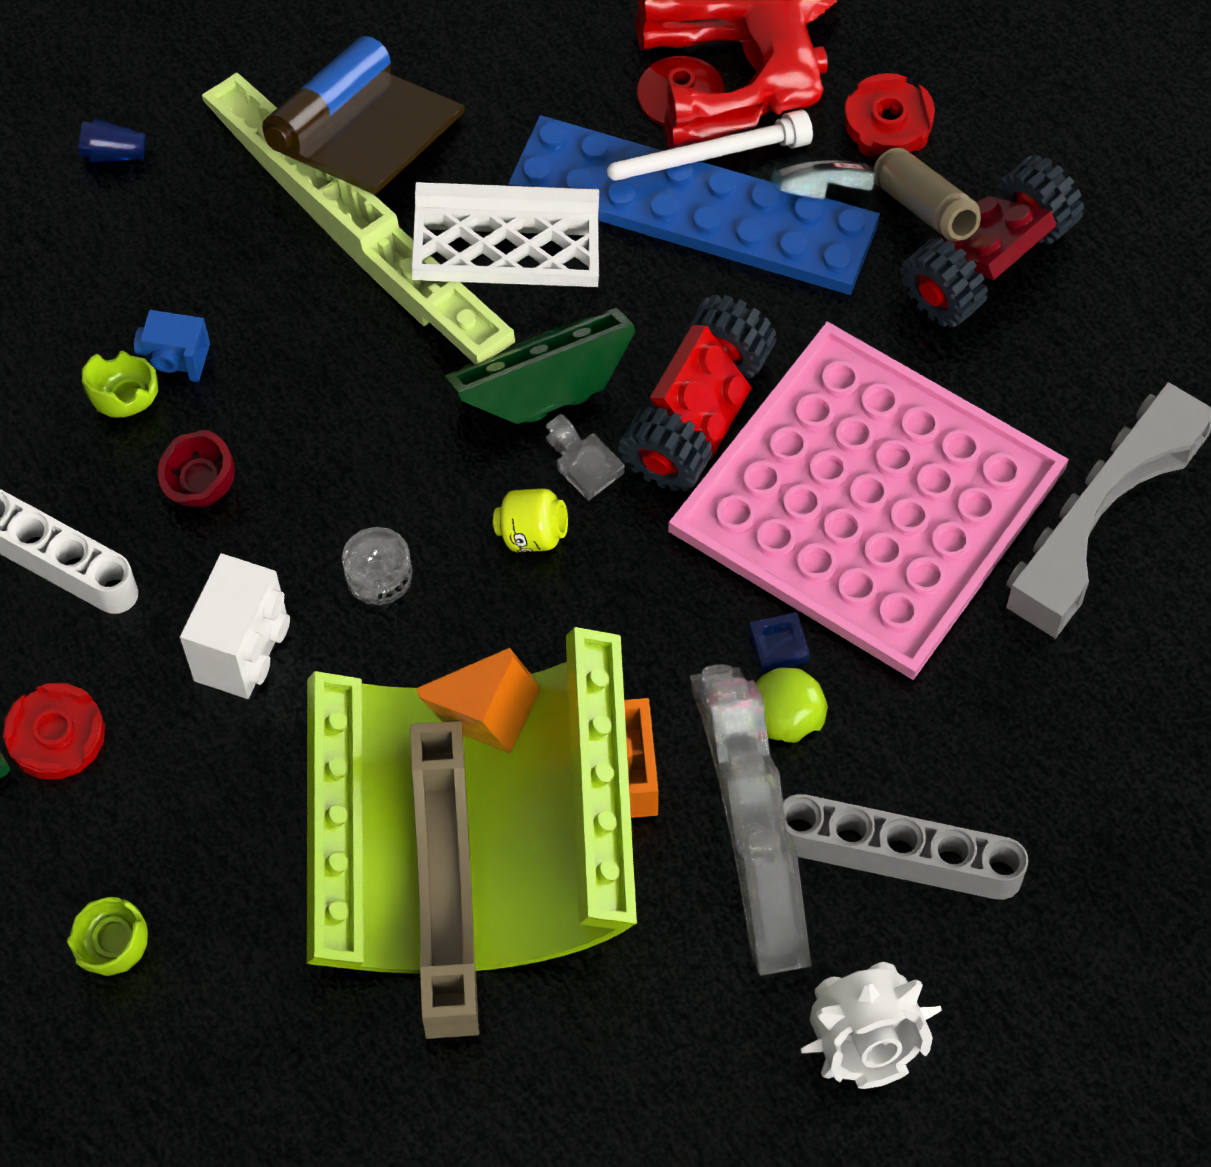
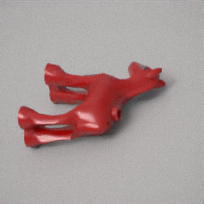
[635,0,837,149]

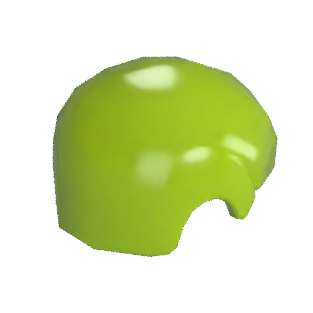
[82,351,158,418]
[748,667,828,743]
[67,897,148,976]

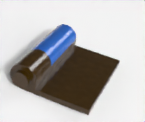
[262,36,465,195]

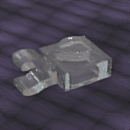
[546,414,625,501]

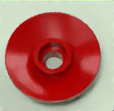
[637,56,725,127]

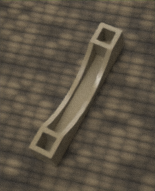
[410,721,479,1039]

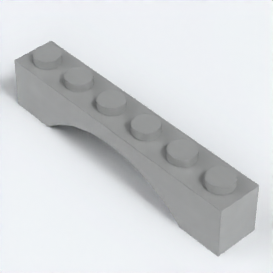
[1006,382,1211,639]

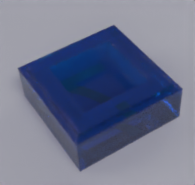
[749,612,810,673]

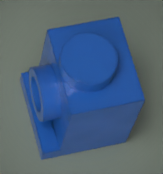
[134,310,210,382]

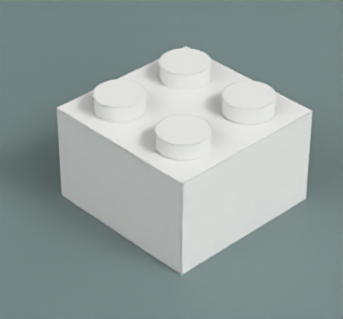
[180,553,290,699]

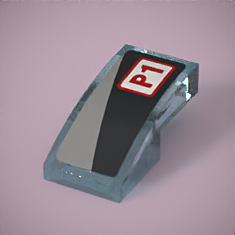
[771,160,876,200]

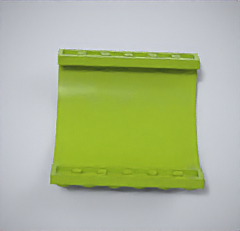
[307,627,637,973]

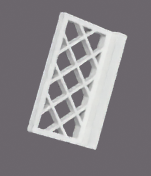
[412,182,599,287]

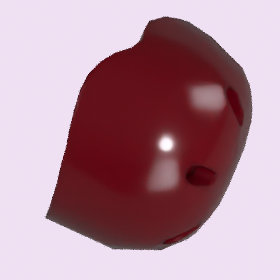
[158,430,235,507]

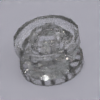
[342,527,413,605]

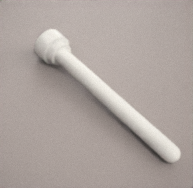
[607,109,813,181]

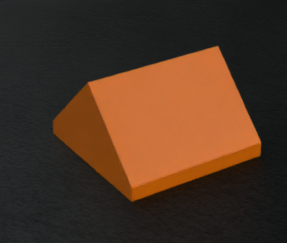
[416,648,540,753]

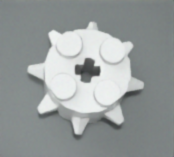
[801,962,942,1089]

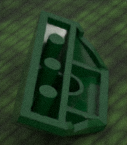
[445,308,635,424]

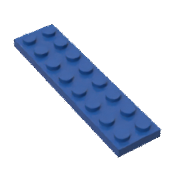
[508,115,880,295]

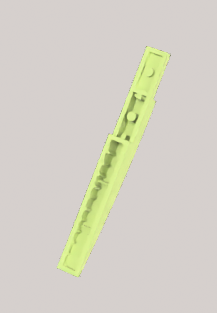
[202,72,515,365]

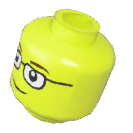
[493,489,568,552]

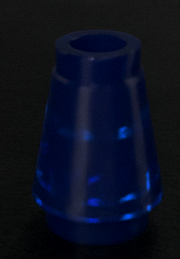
[79,118,146,163]

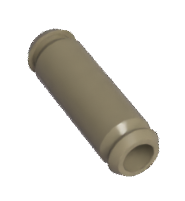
[874,148,981,241]

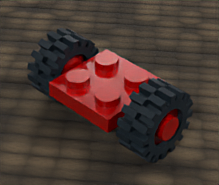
[618,295,776,491]

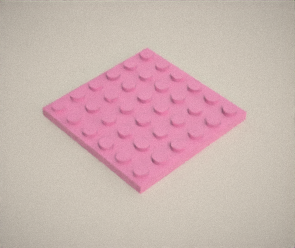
[669,322,1069,680]

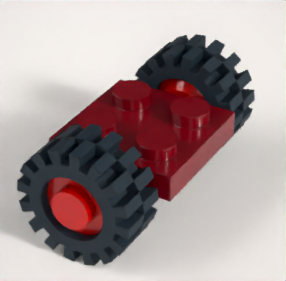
[900,155,1084,328]

